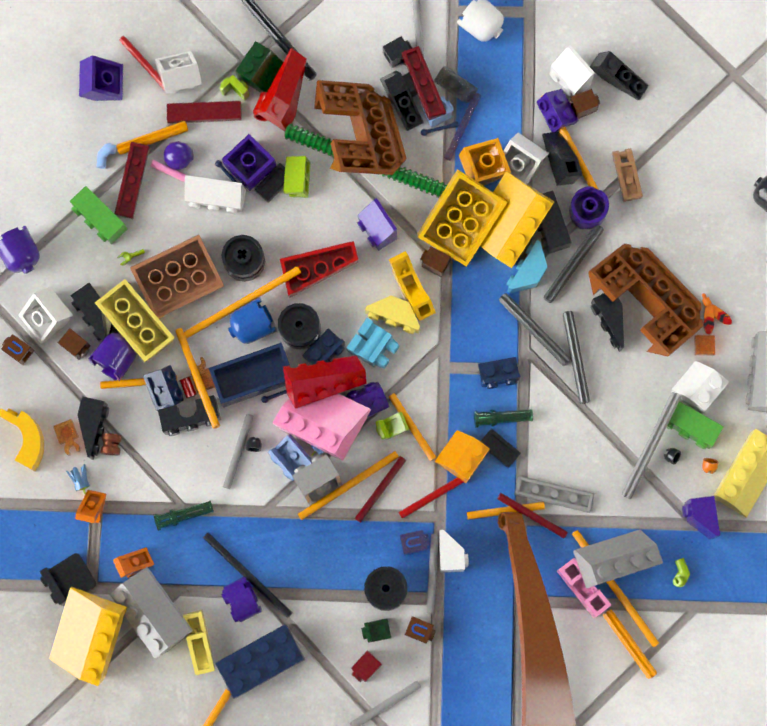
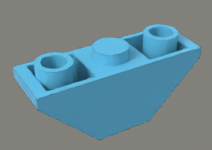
[506,240,547,294]

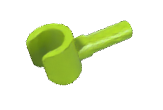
[117,249,145,266]

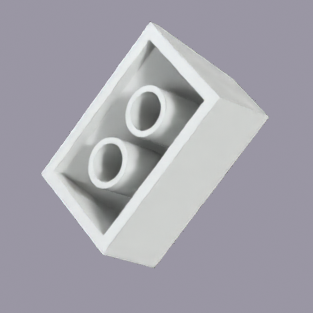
[185,175,246,214]

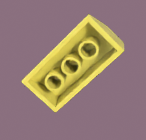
[95,279,174,362]
[713,429,767,518]

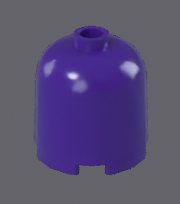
[0,226,40,274]
[88,333,137,381]

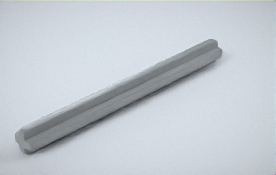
[622,392,681,499]

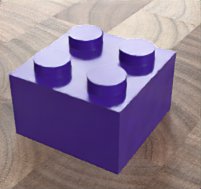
[222,134,277,191]

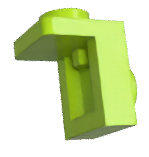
[219,75,250,101]
[375,412,409,439]

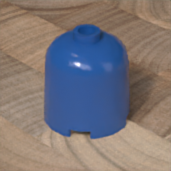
[228,297,277,344]

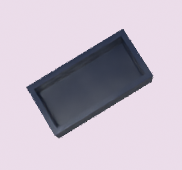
[209,342,290,408]
[215,624,305,699]

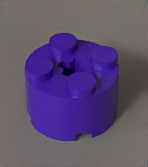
[569,186,609,229]
[222,576,262,622]

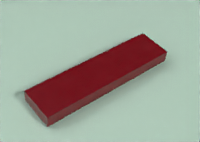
[401,46,446,120]
[167,101,242,123]
[114,142,150,219]

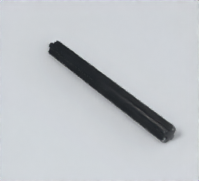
[242,0,316,81]

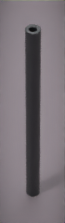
[203,533,293,618]

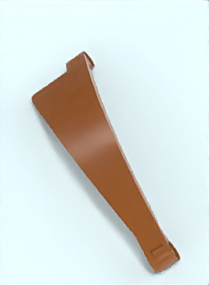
[498,512,576,726]

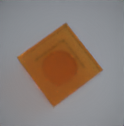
[694,335,715,356]

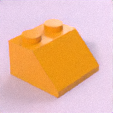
[459,138,511,186]
[435,430,490,483]

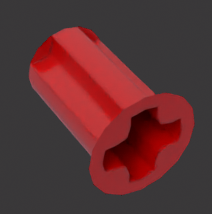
[178,376,197,399]

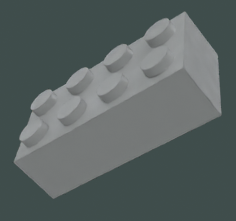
[292,454,342,504]

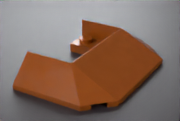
[314,80,407,175]
[588,243,703,357]

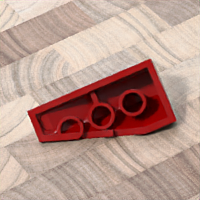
[257,48,307,131]

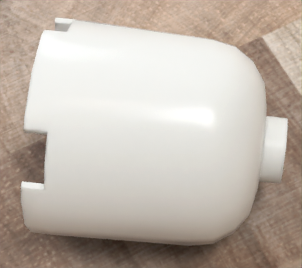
[457,0,504,42]

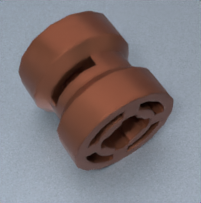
[100,433,122,455]

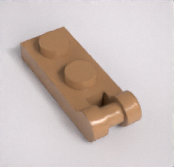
[612,148,643,202]

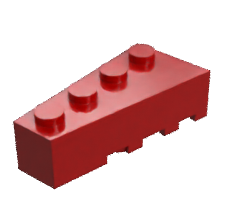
[280,241,358,298]
[283,355,367,409]

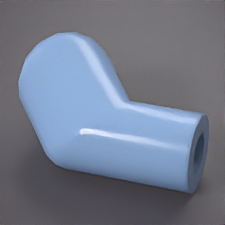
[97,143,117,169]

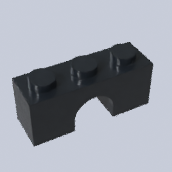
[382,36,418,97]
[157,395,221,436]

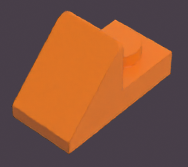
[75,490,107,523]
[113,547,154,578]

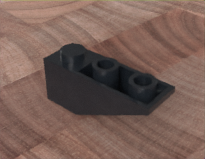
[590,51,649,100]
[380,71,424,131]
[542,132,583,186]
[70,283,107,342]
[590,293,624,352]
[77,396,109,460]

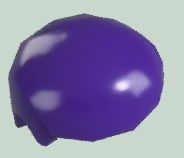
[164,141,194,170]

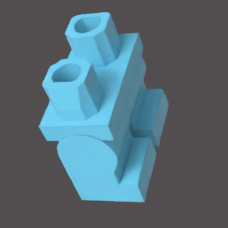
[347,318,399,369]

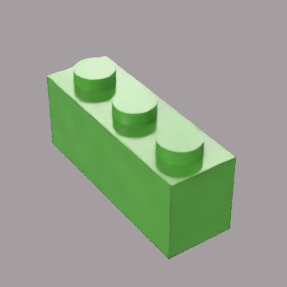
[70,186,127,245]
[666,401,724,449]

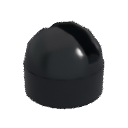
[246,437,262,452]
[664,448,681,465]

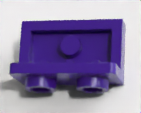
[536,89,579,132]
[345,382,390,417]

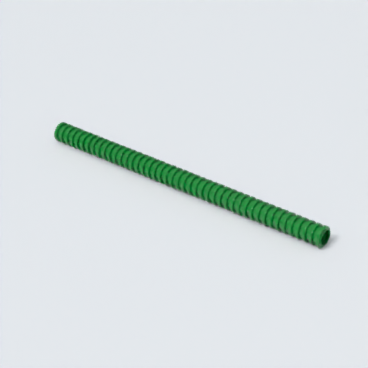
[284,123,448,198]

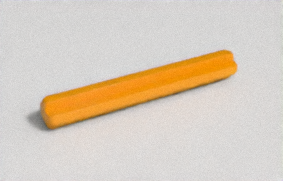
[116,121,188,155]
[603,609,657,679]

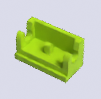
[283,156,311,198]

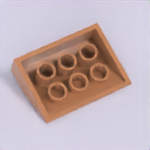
[130,234,224,318]

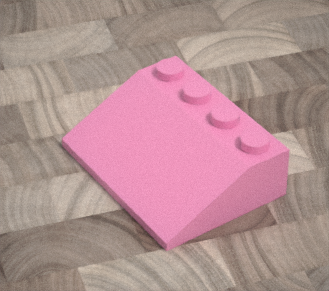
[273,394,371,461]

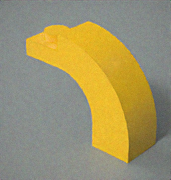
[388,251,436,321]
[0,408,45,471]

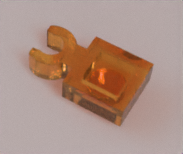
[191,357,215,393]
[53,419,80,456]

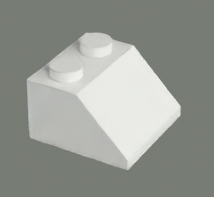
[550,45,595,97]
[155,51,202,94]
[503,133,549,184]
[18,287,73,344]
[671,361,729,414]
[439,530,469,573]

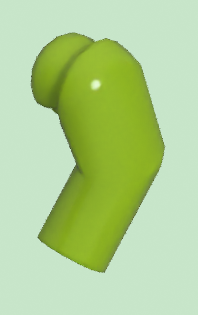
[673,558,690,587]

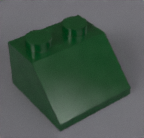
[235,41,283,93]

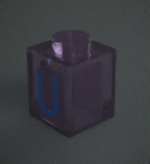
[400,530,430,556]

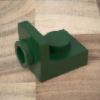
[361,619,391,643]

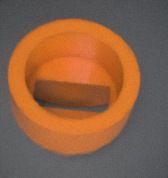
[702,458,719,474]

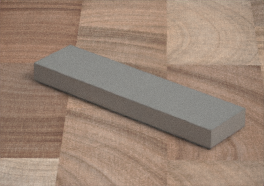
[514,476,595,513]

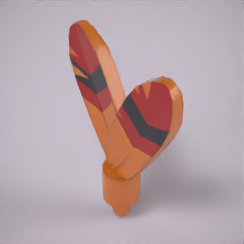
[702,293,732,335]

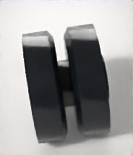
[221,235,265,282]
[278,303,321,349]
[364,566,407,611]

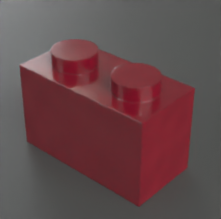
[351,651,382,682]

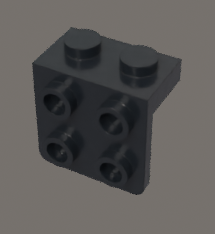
[39,553,96,606]

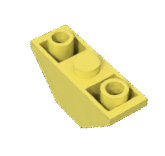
[365,296,420,334]

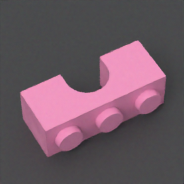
[557,558,611,618]

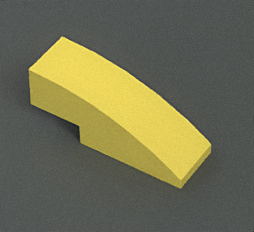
[183,610,215,676]

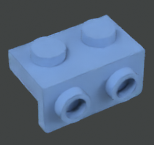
[268,434,312,481]

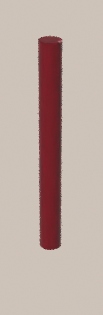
[354,456,406,523]
[497,492,568,539]

